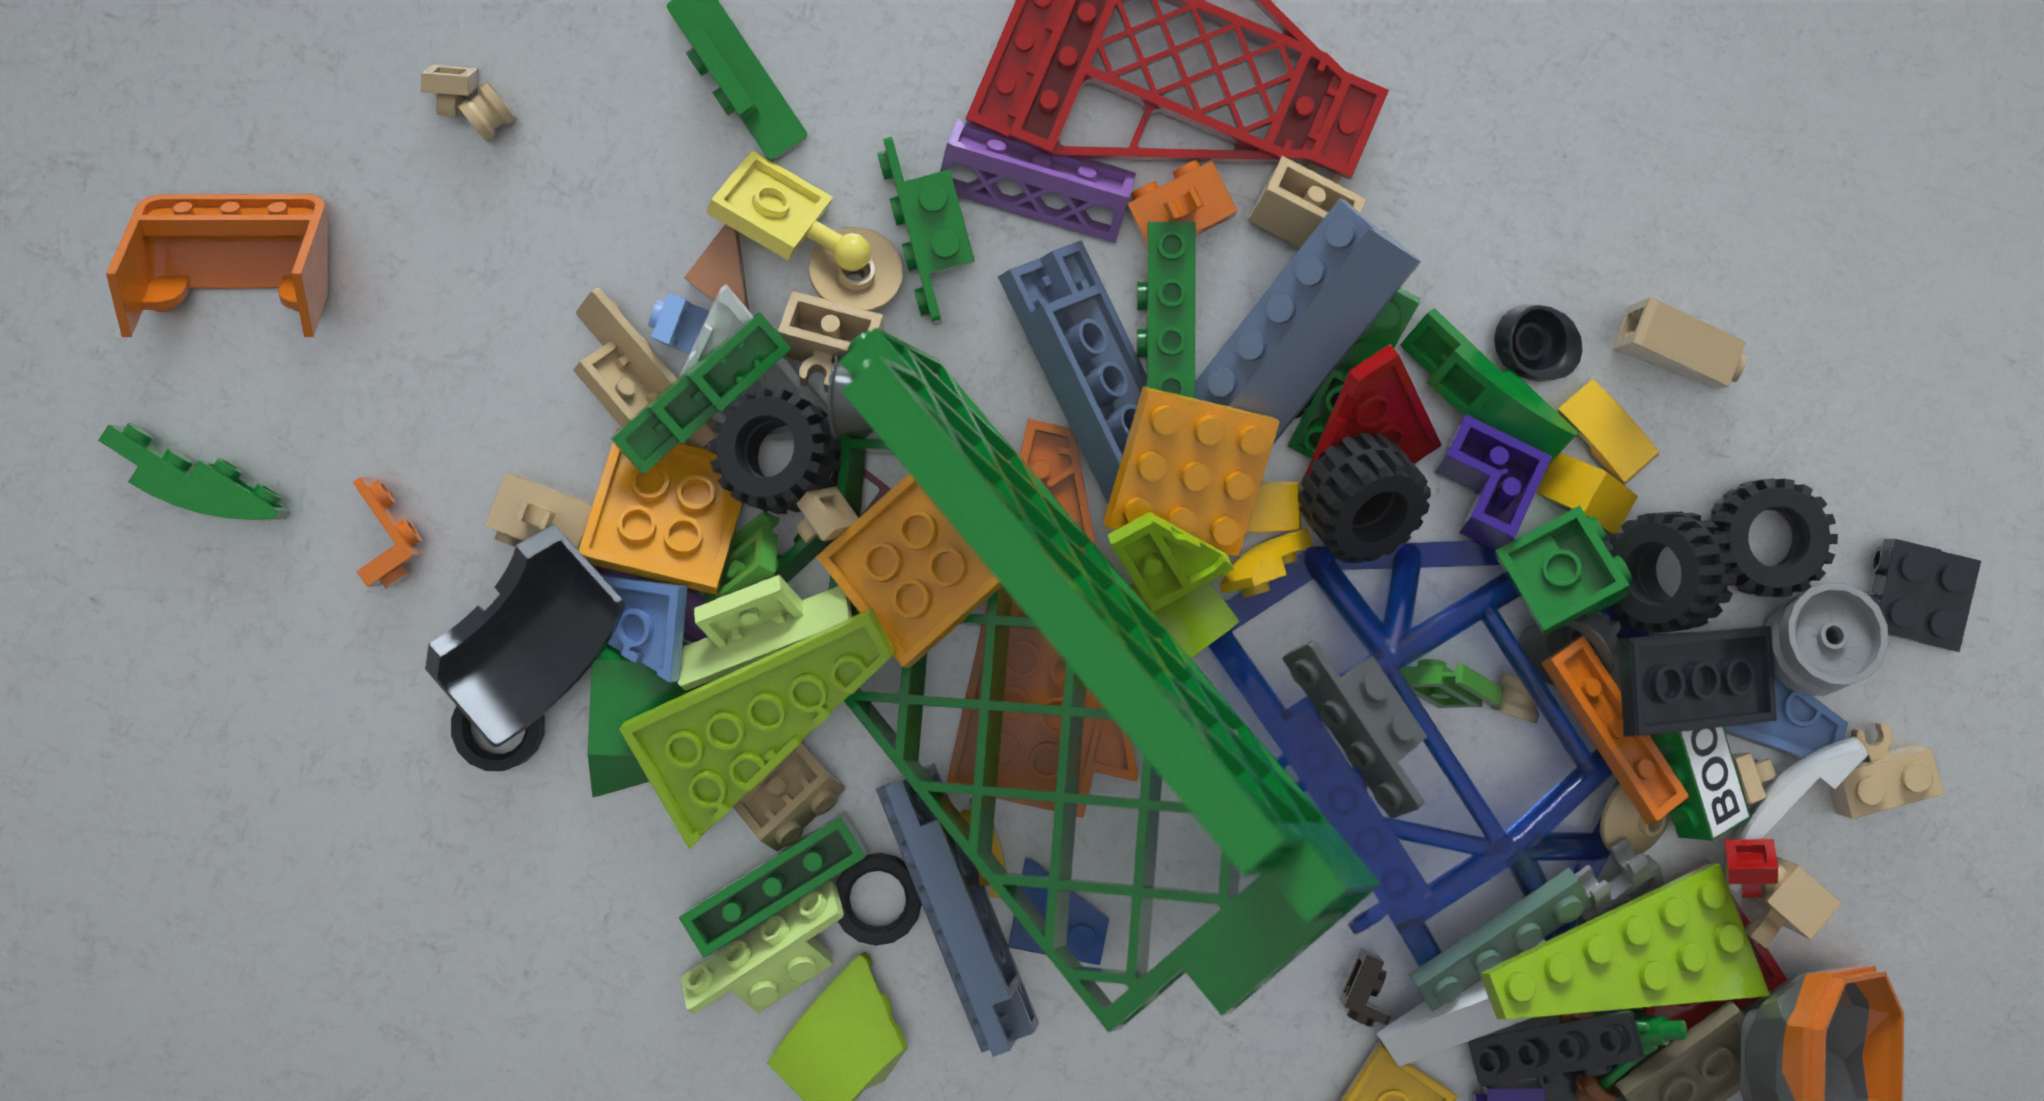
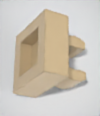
[421,65,478,116]
[795,486,859,543]
[1732,753,1776,804]

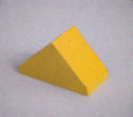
[1535,453,1638,536]

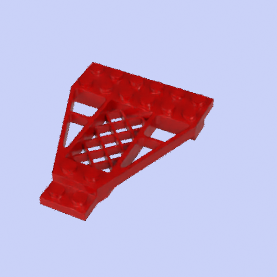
[965,0,1389,180]

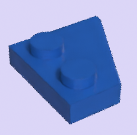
[1008,857,1109,965]

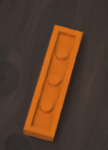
[1541,635,1689,824]

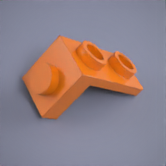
[353,477,424,589]

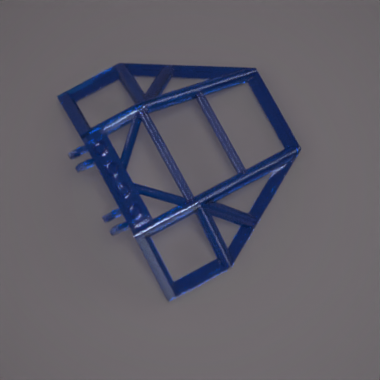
[1207,539,1650,968]

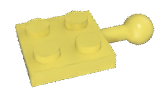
[706,150,871,271]

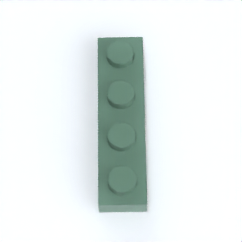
[1409,868,1592,1011]

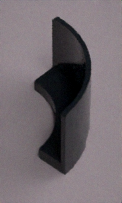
[425,524,625,747]

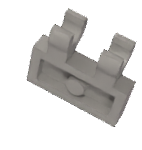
[1575,837,1665,926]

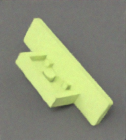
[678,575,852,691]
[681,880,844,1014]

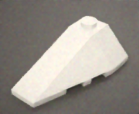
[1376,938,1546,1067]

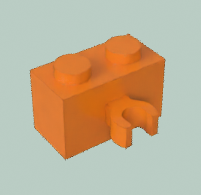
[1125,159,1238,252]

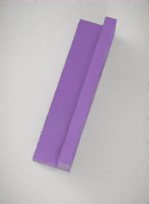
[940,119,1136,243]

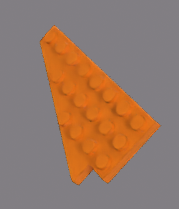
[946,419,1138,818]

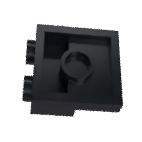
[1867,539,1981,652]

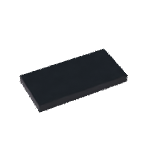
[1618,626,1777,737]

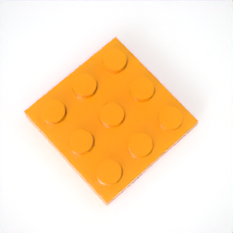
[1103,387,1280,557]
[578,428,744,595]
[816,473,1003,668]

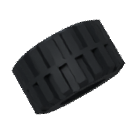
[709,388,842,514]
[1298,433,1431,564]
[1711,478,1838,597]
[1608,511,1737,633]

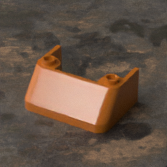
[106,194,328,337]

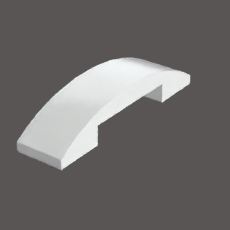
[1725,737,1868,892]

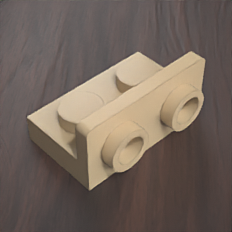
[733,741,845,851]

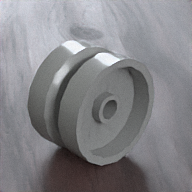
[1766,582,1889,696]

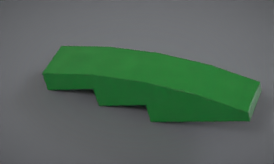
[610,312,792,475]

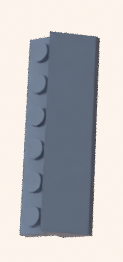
[1195,199,1421,445]
[998,240,1147,504]
[876,763,1039,1057]

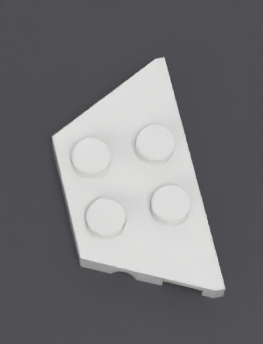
[680,284,829,445]

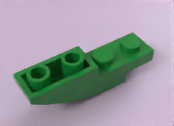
[1287,288,1421,459]
[1400,308,1578,464]
[98,423,291,520]

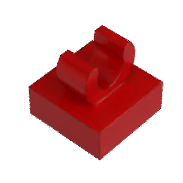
[1724,839,1779,898]

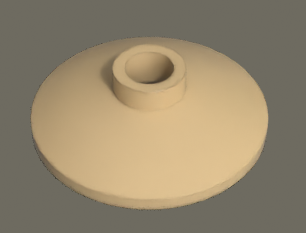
[809,227,903,312]
[1600,783,1671,856]

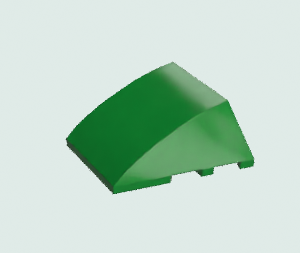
[587,642,721,798]

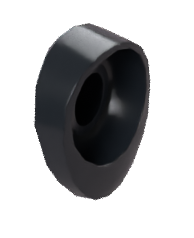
[1494,305,1583,382]

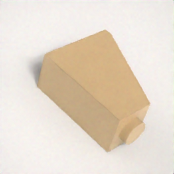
[1613,297,1747,389]

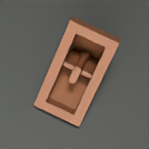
[684,225,750,312]

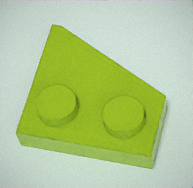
[1107,512,1234,612]

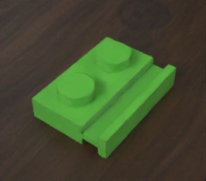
[704,511,780,604]
[1398,659,1503,708]

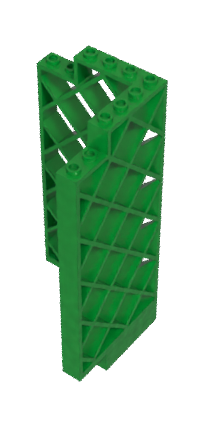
[773,327,1381,1033]

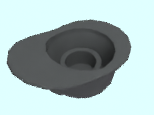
[828,355,872,440]
[1518,613,1621,686]

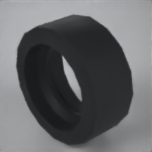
[451,706,545,771]
[835,853,922,946]

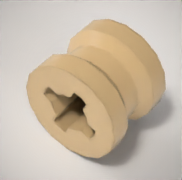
[457,81,517,142]
[1491,673,1549,724]

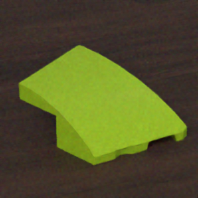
[1130,582,1240,658]
[767,952,908,1101]

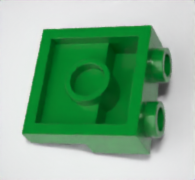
[1495,506,1632,636]

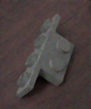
[1282,640,1428,819]

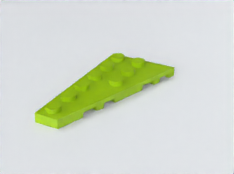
[619,608,895,849]
[1479,863,1770,1019]

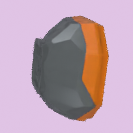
[1740,965,1904,1101]

